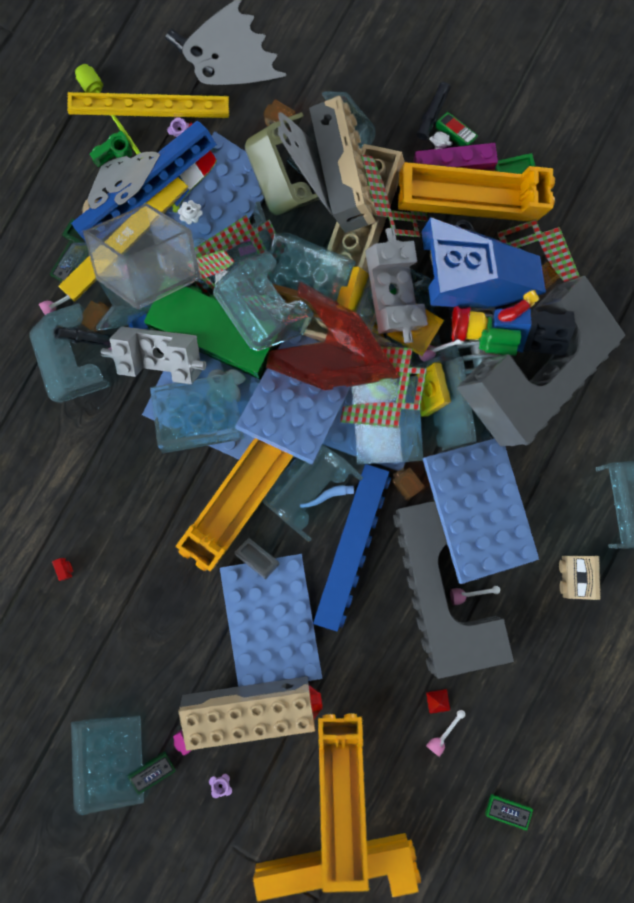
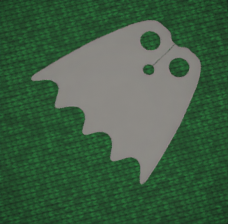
[182,0,286,85]
[278,112,332,215]

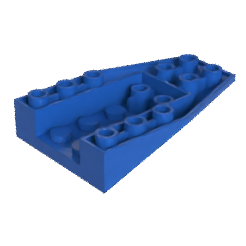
[422,217,546,309]

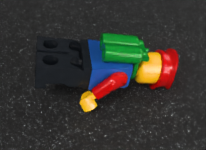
[452,290,575,356]

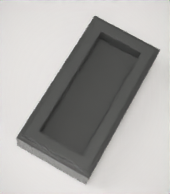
[235,538,280,580]

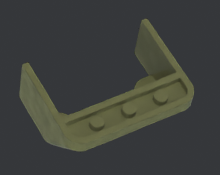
[245,112,320,216]

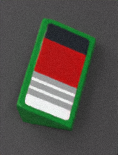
[435,112,479,147]

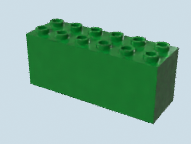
[144,277,280,379]

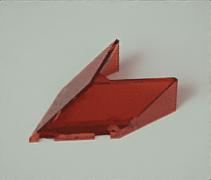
[266,281,400,391]

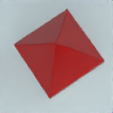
[426,689,450,714]

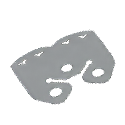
[88,152,160,209]

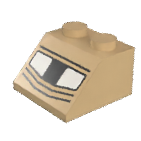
[559,556,600,600]

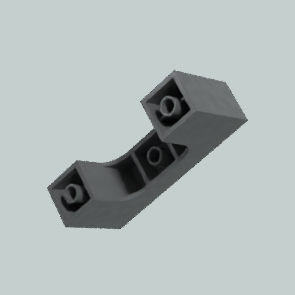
[456,275,625,446]
[393,501,514,679]

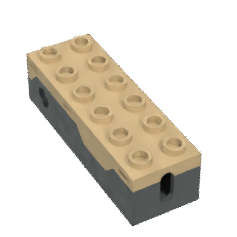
[309,96,377,233]
[179,676,323,751]

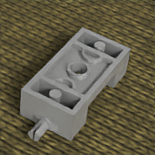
[365,228,428,343]
[101,326,207,385]

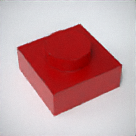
[52,558,73,581]

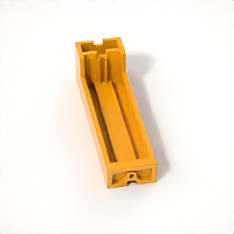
[398,162,555,222]
[175,438,294,571]
[318,714,369,892]
[253,833,421,901]

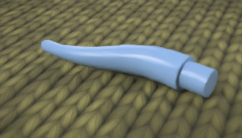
[300,485,354,508]

